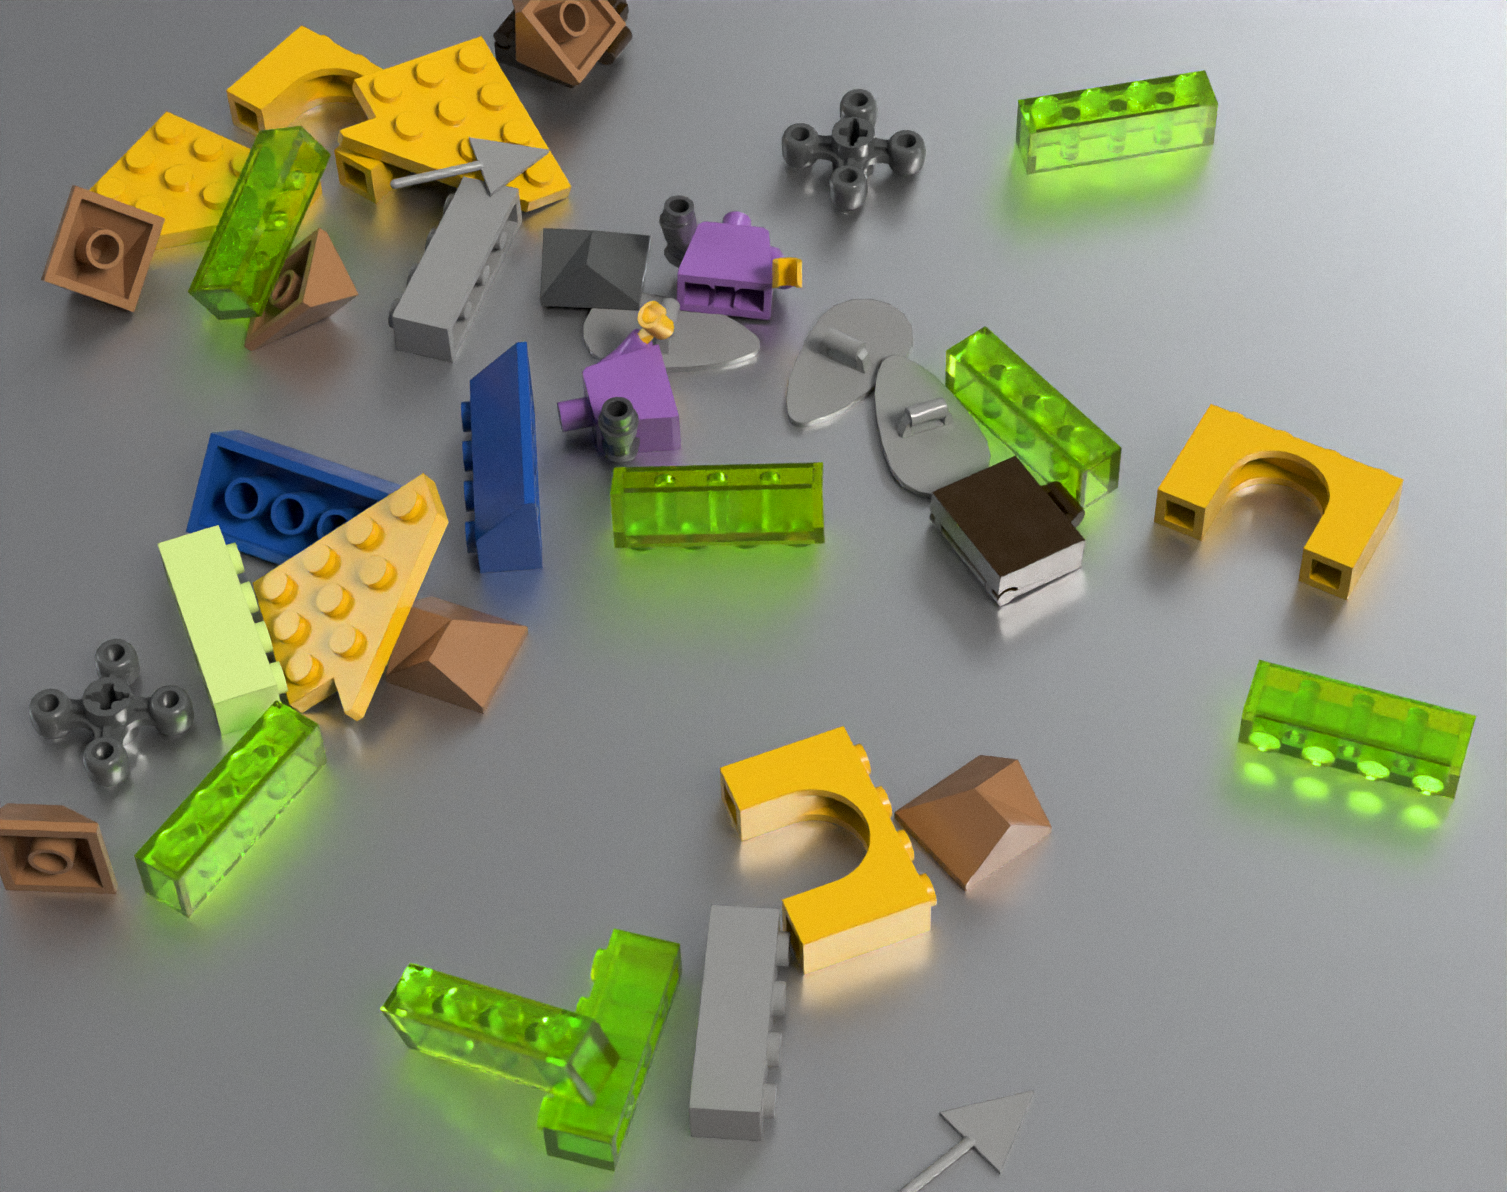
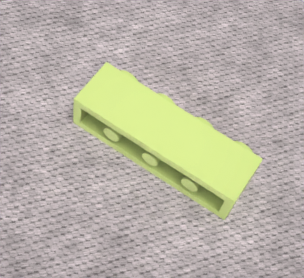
[157,525,288,735]

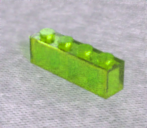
[1016,70,1218,175]
[188,126,331,320]
[945,326,1122,509]
[610,462,826,551]
[1238,660,1476,799]
[134,700,327,918]
[537,928,683,1172]
[380,963,621,1107]

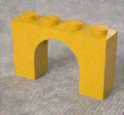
[226,25,411,204]
[1154,404,1404,600]
[720,726,937,975]

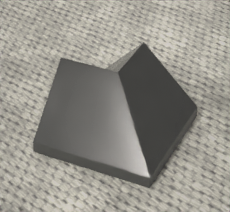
[540,228,651,310]

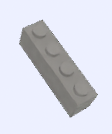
[388,177,522,363]
[689,904,791,1141]

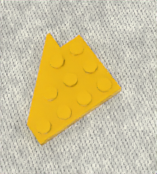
[337,36,571,212]
[89,111,323,250]
[252,473,449,722]

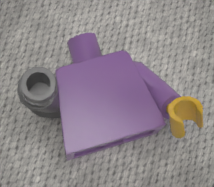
[659,195,802,320]
[557,301,681,463]

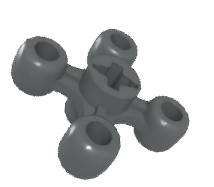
[781,89,926,211]
[29,639,194,787]

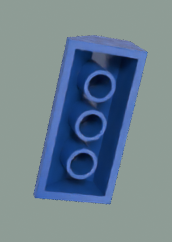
[461,342,543,573]
[186,430,402,565]

